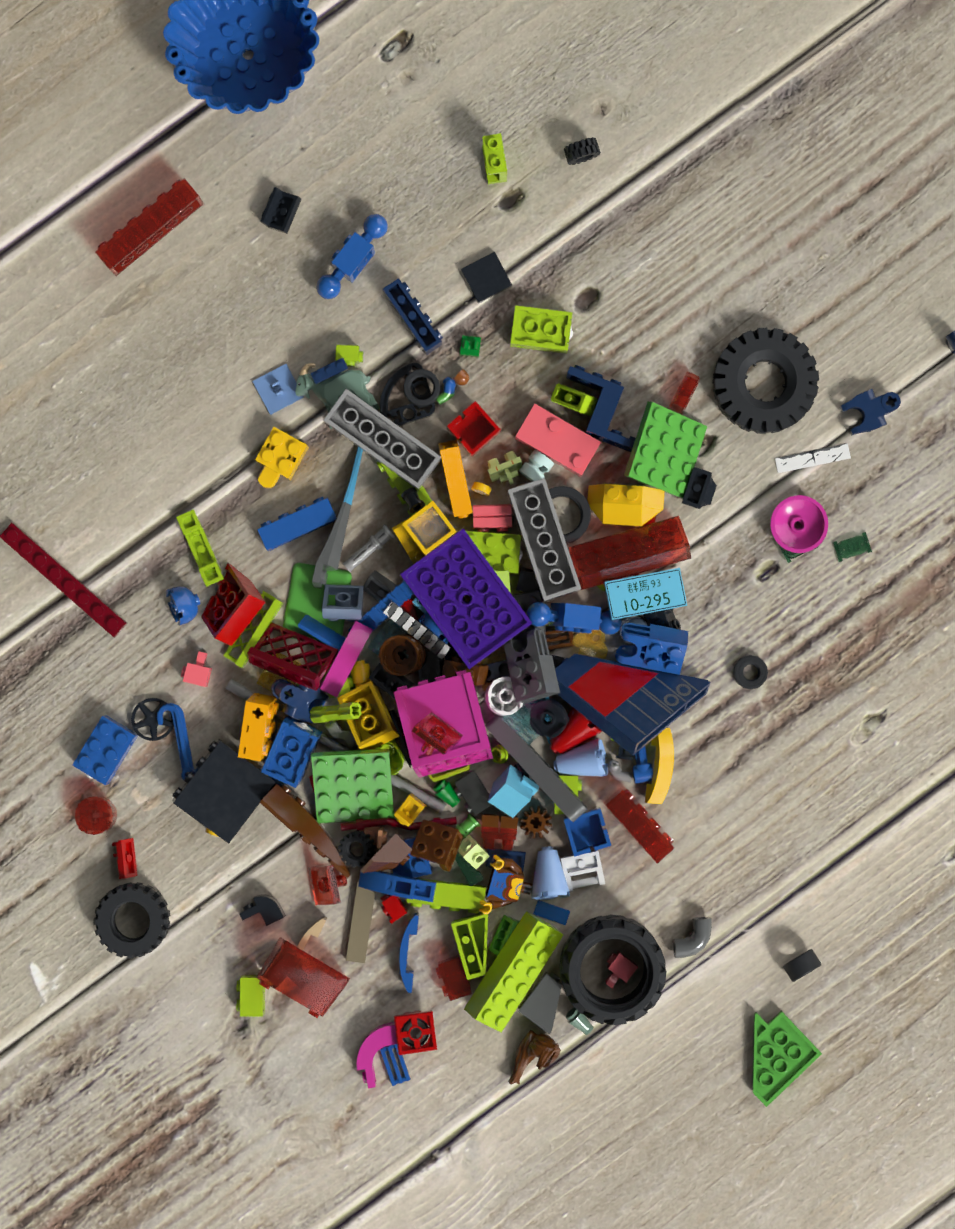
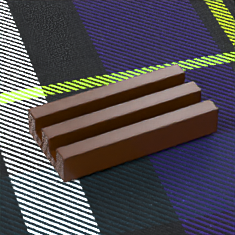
[546,630,575,650]

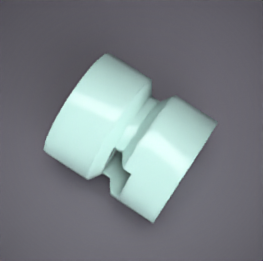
[519,449,554,482]

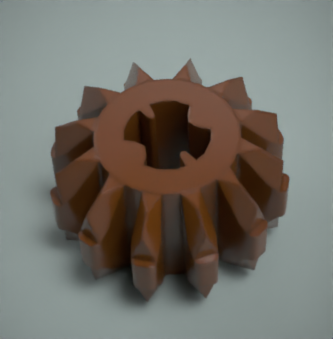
[520,806,552,839]

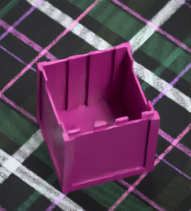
[394,670,493,778]

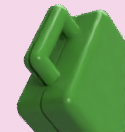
[283,563,352,644]

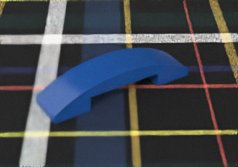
[399,913,419,993]

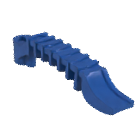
[348,580,414,633]

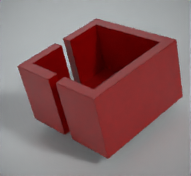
[447,401,501,457]

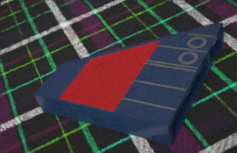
[555,654,711,755]

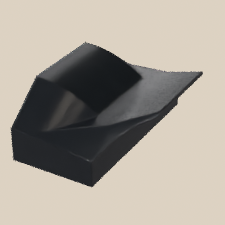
[681,467,717,509]

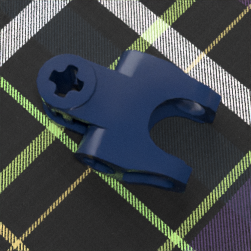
[840,389,901,436]
[271,679,329,724]

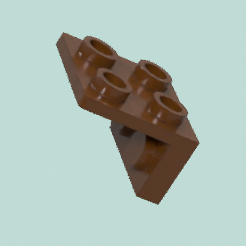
[410,819,463,872]

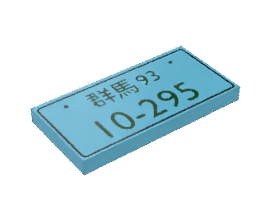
[604,568,687,620]

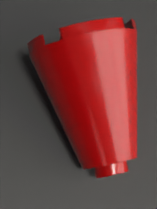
[549,707,602,754]

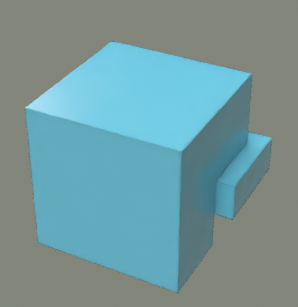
[488,765,539,818]

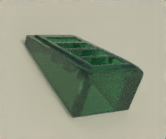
[455,852,484,886]

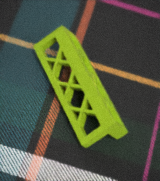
[223,591,283,668]

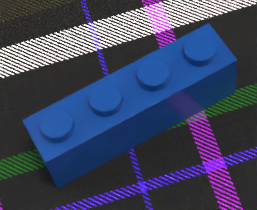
[257,497,337,551]

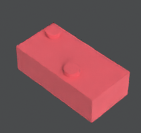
[515,404,601,477]

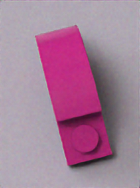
[357,1022,397,1088]

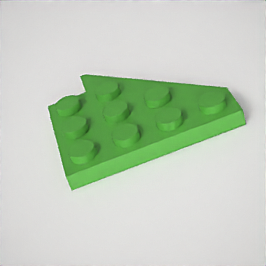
[752,1011,822,1107]

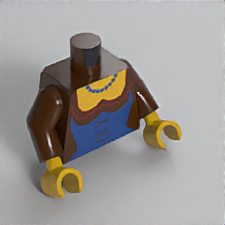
[479,855,533,914]

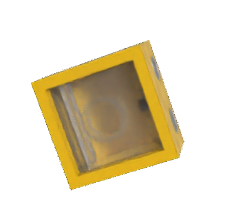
[402,501,457,556]

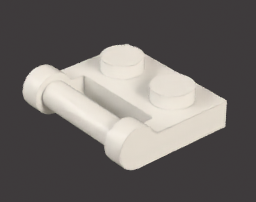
[561,850,605,891]

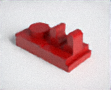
[112,838,138,879]

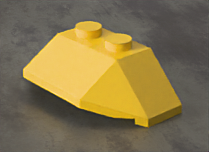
[587,484,665,527]

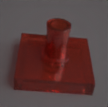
[412,712,463,755]
[308,865,347,905]

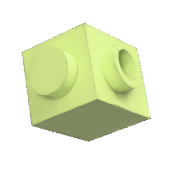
[458,835,490,869]

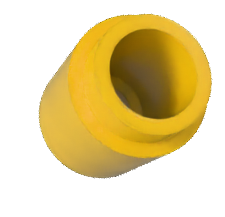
[351,660,371,689]

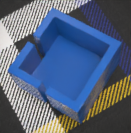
[563,807,612,857]

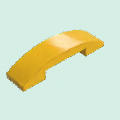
[645,728,674,804]

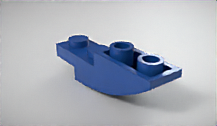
[358,867,436,902]

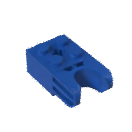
[615,623,689,675]

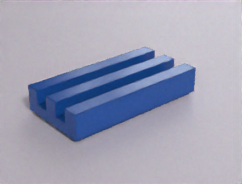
[380,1044,411,1086]

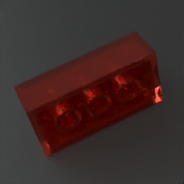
[604,788,674,864]

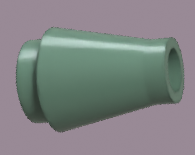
[566,1007,594,1035]

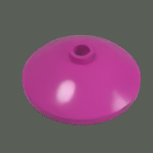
[770,495,828,553]

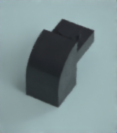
[239,894,286,926]

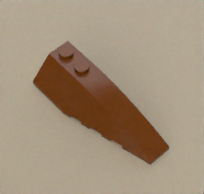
[260,783,351,879]

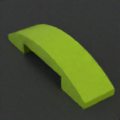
[176,509,224,587]

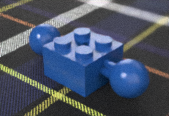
[316,214,388,299]
[527,602,622,635]

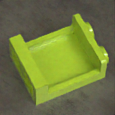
[482,133,507,185]

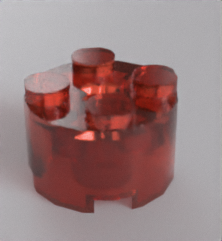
[75,796,117,835]

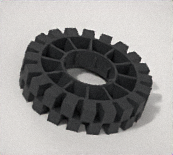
[712,327,819,434]

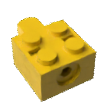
[255,427,309,488]

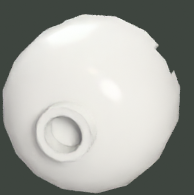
[485,677,523,716]

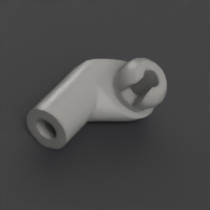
[608,760,632,783]

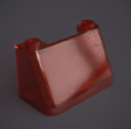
[256,937,350,1018]

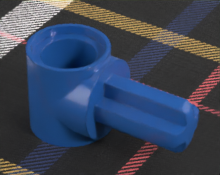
[632,746,653,784]

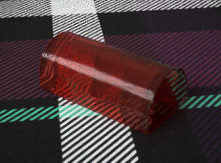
[669,372,700,414]

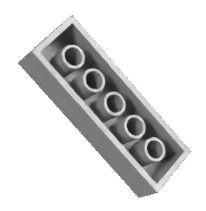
[324,389,441,490]
[508,478,581,602]

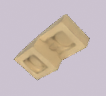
[296,917,327,952]

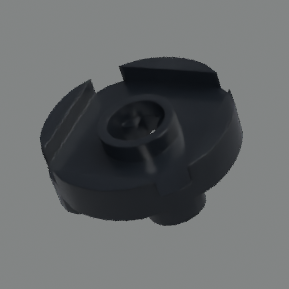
[529,698,569,738]

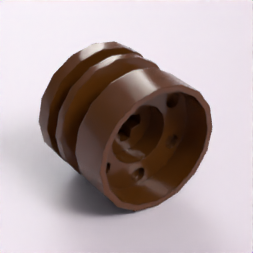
[379,634,427,676]

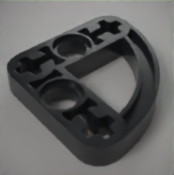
[380,363,435,426]

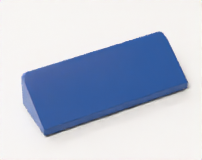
[298,615,346,652]

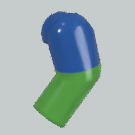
[436,377,456,405]

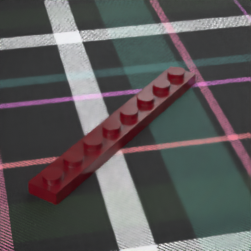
[0,523,128,638]

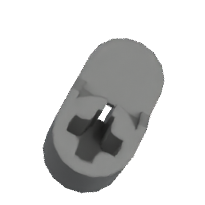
[325,720,358,750]

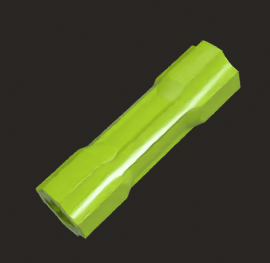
[310,702,362,723]

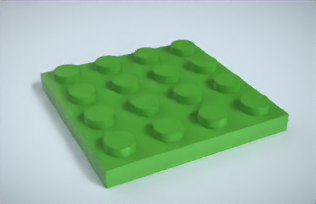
[624,401,707,499]
[311,749,394,823]

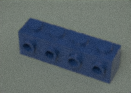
[383,278,443,355]

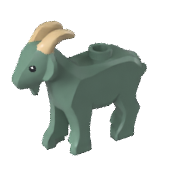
[295,363,380,429]

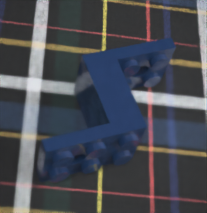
[566,365,636,452]

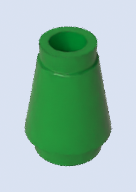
[433,780,461,808]

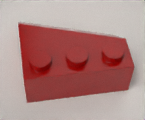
[201,563,266,646]

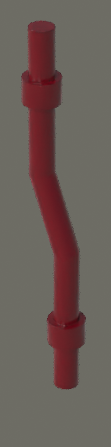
[340,817,457,831]

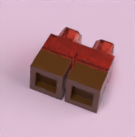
[481,813,518,850]

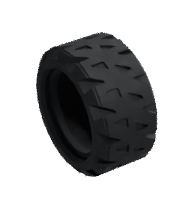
[559,914,667,1025]

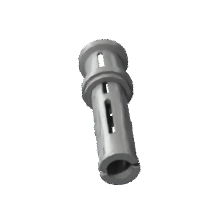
[343,524,395,573]

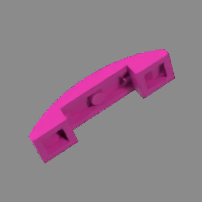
[320,621,373,698]

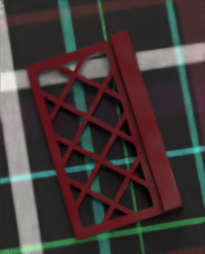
[247,622,338,691]

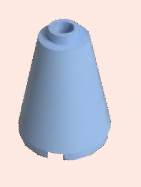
[554,738,608,777]
[531,846,570,900]

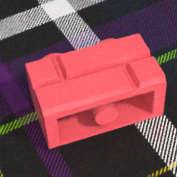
[473,504,512,532]

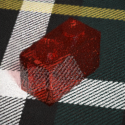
[436,955,472,1001]

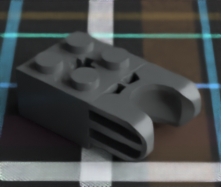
[504,628,560,703]

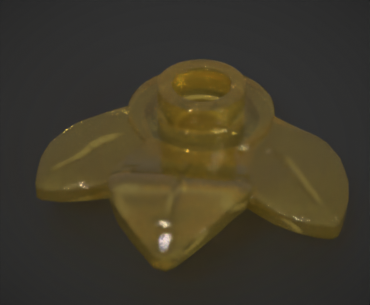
[572,629,608,659]

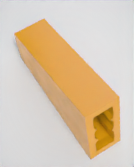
[438,440,473,518]

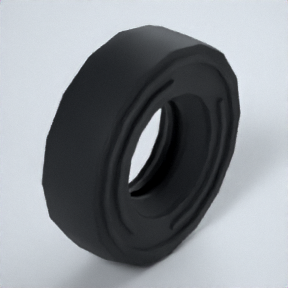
[733,655,768,689]

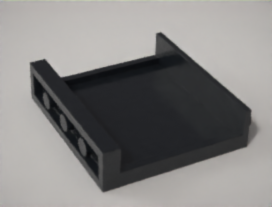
[172,739,276,844]

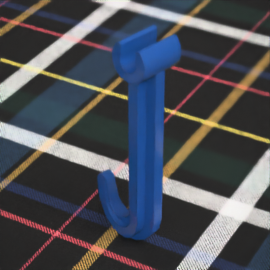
[157,703,195,780]

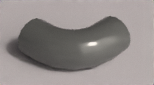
[673,917,712,958]

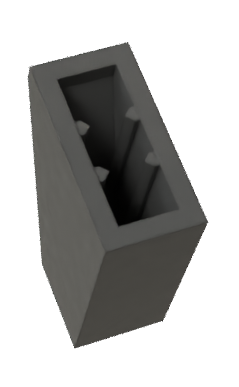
[518,972,562,1034]

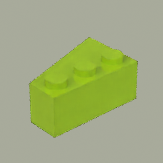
[451,912,488,980]

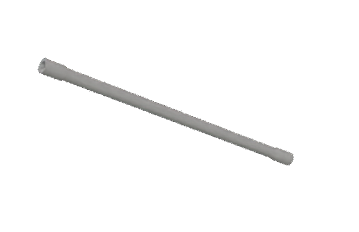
[225,679,446,814]

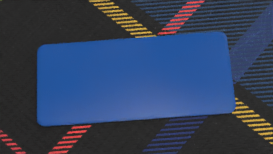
[533,900,570,925]

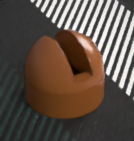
[453,369,469,386]

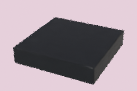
[461,251,512,304]

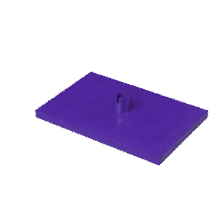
[400,529,532,669]

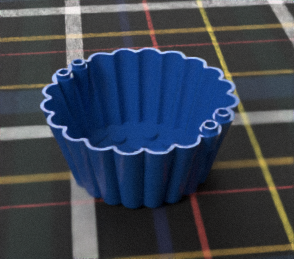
[163,0,320,114]

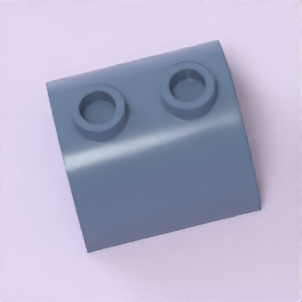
[322,585,364,622]

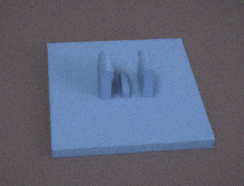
[253,364,304,415]

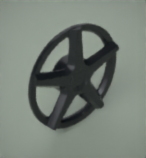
[131,698,174,741]

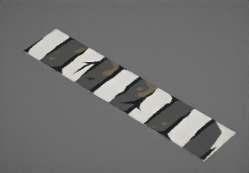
[383,601,451,659]

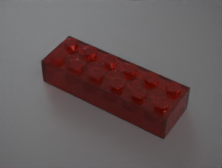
[95,178,204,276]
[568,516,691,590]

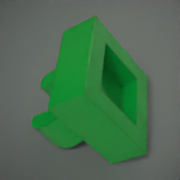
[460,335,481,357]

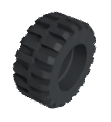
[93,882,171,958]

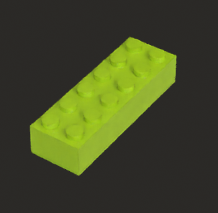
[464,911,564,1033]

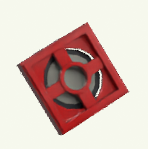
[394,1010,437,1055]

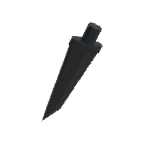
[388,710,412,768]

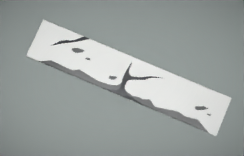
[775,443,851,473]

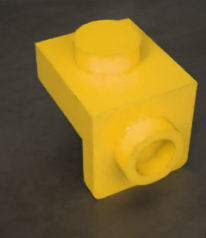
[393,793,426,826]

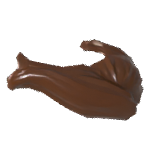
[508,1030,561,1085]

